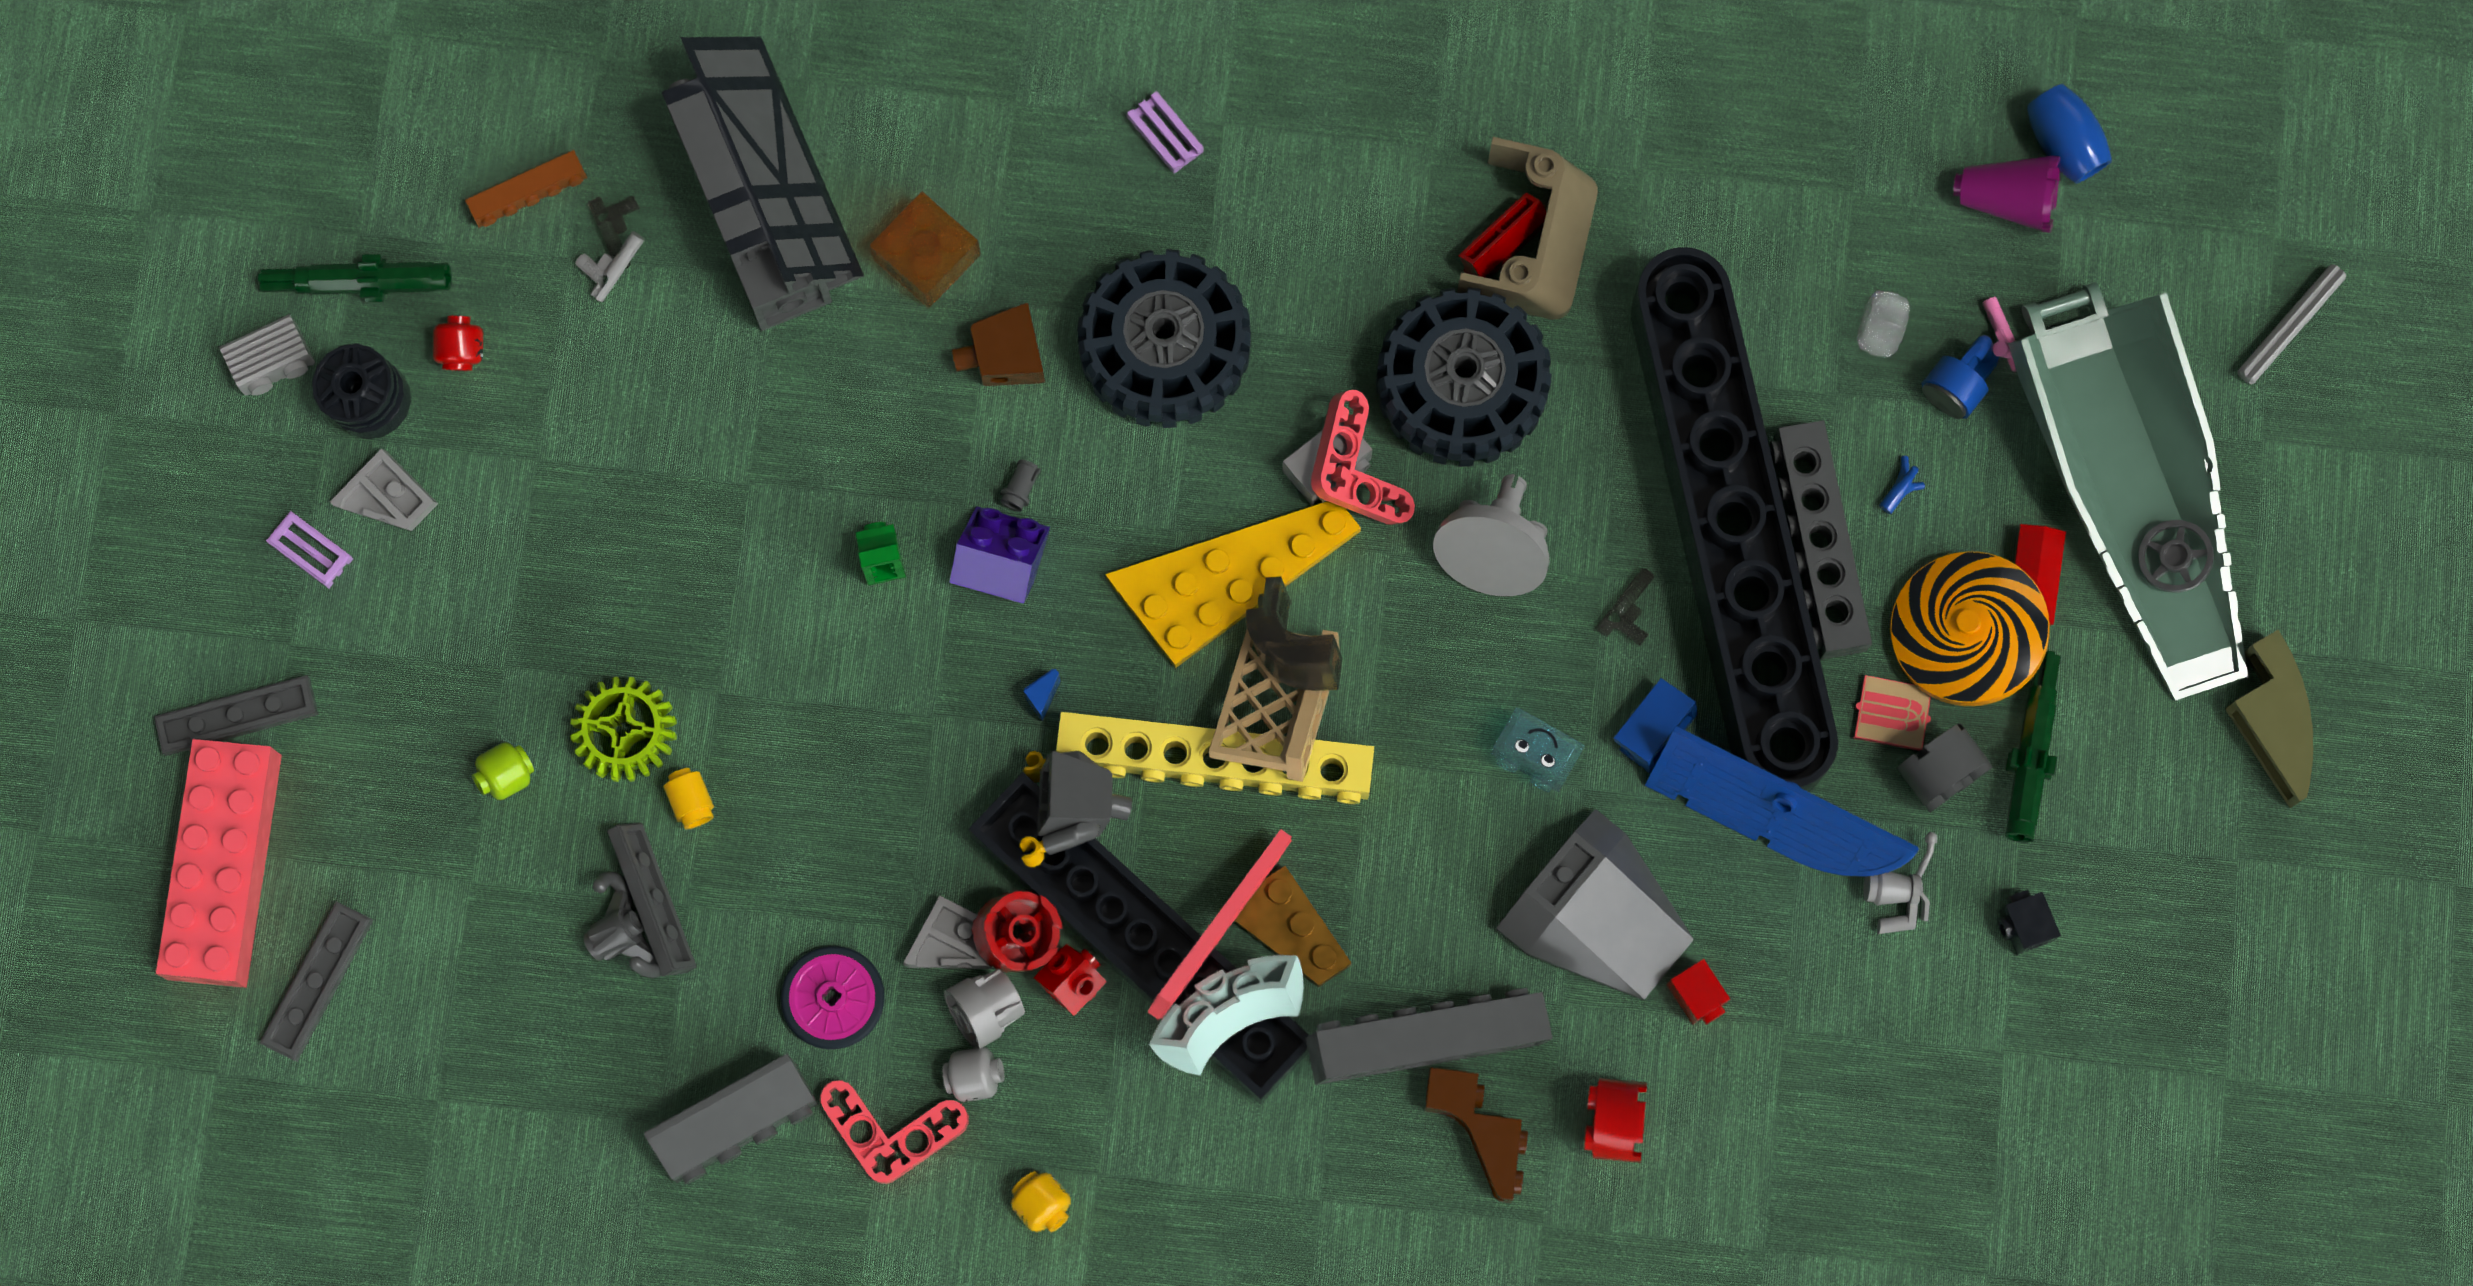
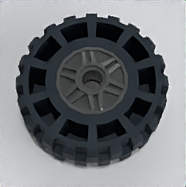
[1077,249,1251,428]
[1376,287,1552,467]

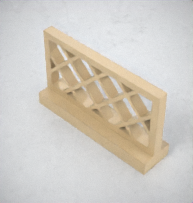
[1209,625,1340,782]

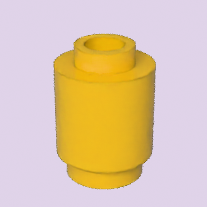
[663,768,714,829]

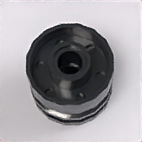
[312,344,411,439]

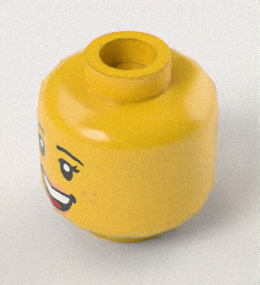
[1011,1171,1071,1232]

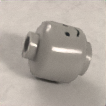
[943,1047,1005,1102]

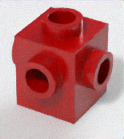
[1034,943,1107,1016]

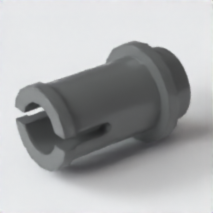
[1000,459,1041,512]

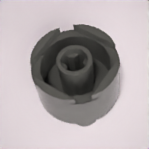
[1896,722,1993,812]

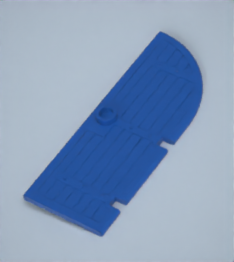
[1645,726,1919,877]

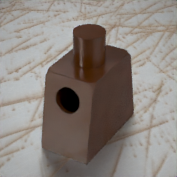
[951,303,1045,386]

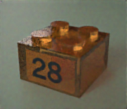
[869,192,981,308]

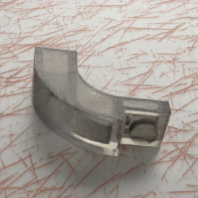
[1246,576,1343,691]

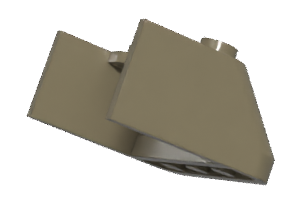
[1457,137,1598,320]

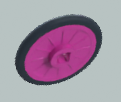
[781,946,885,1050]

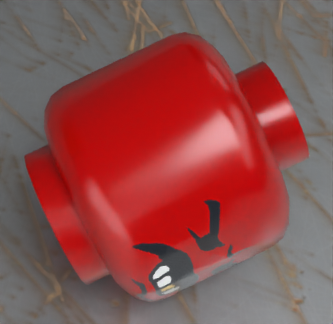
[432,316,484,371]

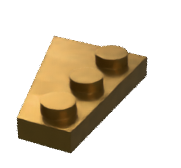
[1220,866,1352,987]

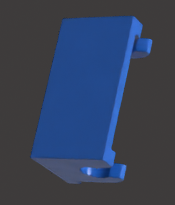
[1614,678,1698,774]

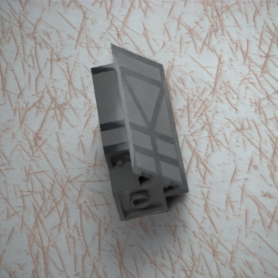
[662,37,864,331]

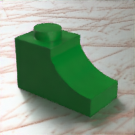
[855,522,906,586]

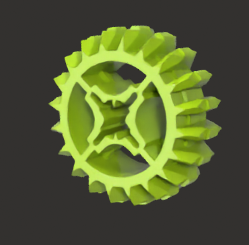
[570,677,677,782]

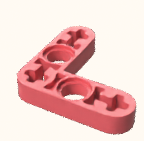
[1311,390,1415,525]
[821,1081,969,1184]

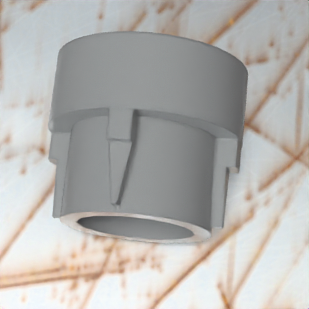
[944,969,1025,1050]

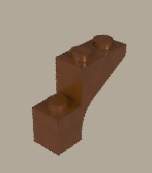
[1424,1068,1528,1203]

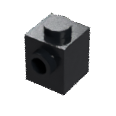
[1997,890,2061,955]

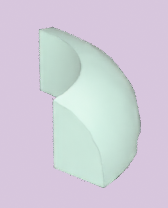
[1149,955,1304,1075]

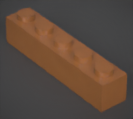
[465,150,587,227]

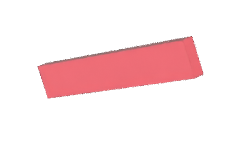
[1147,829,1292,1020]

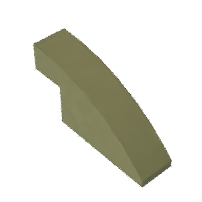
[2225,630,2313,808]

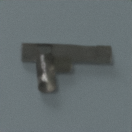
[588,195,640,269]
[1595,568,1655,646]

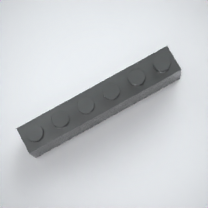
[1306,988,1553,1085]

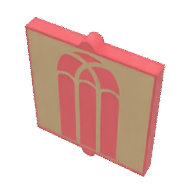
[1854,675,1931,751]

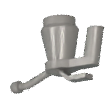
[1863,832,1937,934]

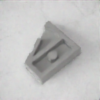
[330,449,439,531]
[904,896,992,969]

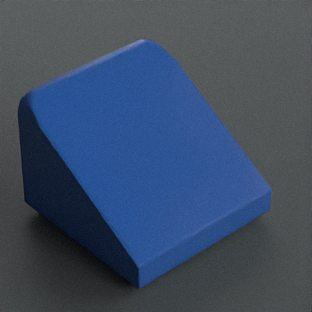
[1024,669,1061,721]

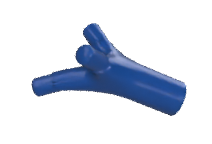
[1879,455,1925,514]

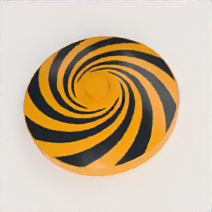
[1890,551,2050,706]

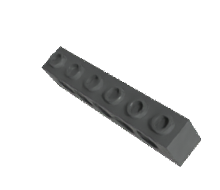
[1770,420,1872,660]

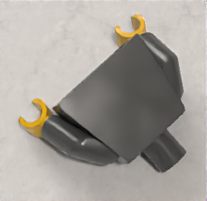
[1019,751,1132,867]

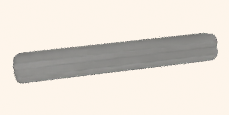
[2237,264,2346,384]

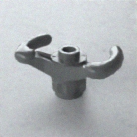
[583,871,662,978]

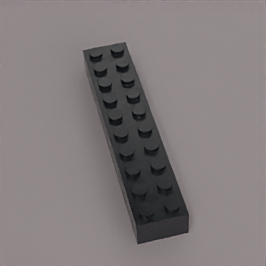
[968,772,1309,1105]

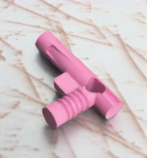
[1982,297,2017,372]

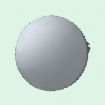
[1433,474,1550,596]

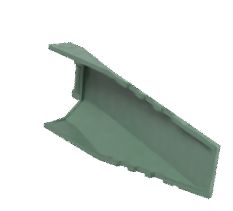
[2008,282,2248,700]

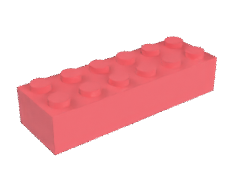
[156,739,282,988]

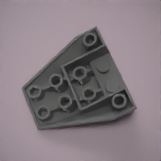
[1496,809,1694,1001]

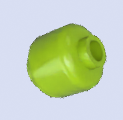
[472,742,534,801]

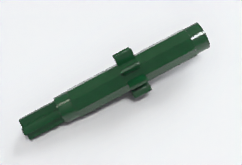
[258,254,452,302]
[2005,650,2061,843]

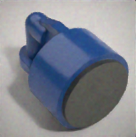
[1921,335,1999,419]

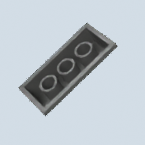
[643,1054,818,1185]

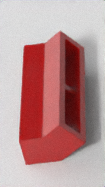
[1458,193,1546,279]
[2015,524,2066,626]

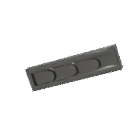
[154,675,319,756]
[607,823,697,977]
[260,901,374,1062]

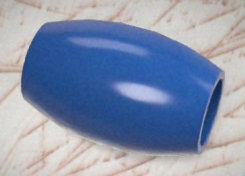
[2027,84,2112,184]

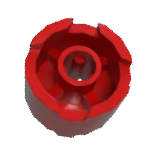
[971,891,1062,972]
[1584,1078,1647,1163]

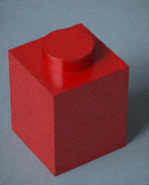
[1667,959,1730,1025]

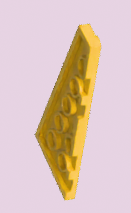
[1105,501,1361,668]

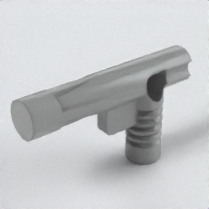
[575,231,645,302]

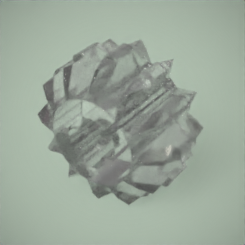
[1857,290,1910,358]

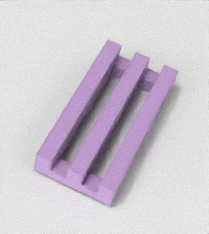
[1127,91,1204,174]
[266,511,353,589]

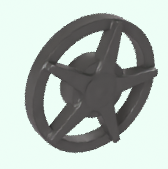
[2139,520,2214,593]

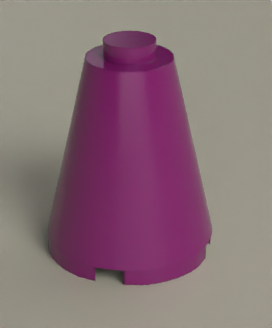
[1953,156,2060,233]

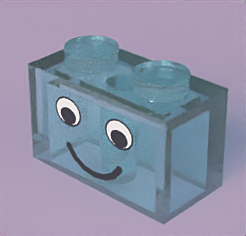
[1491,707,1585,792]

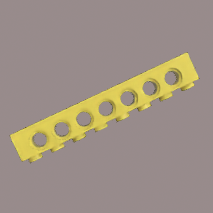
[1056,712,1374,804]

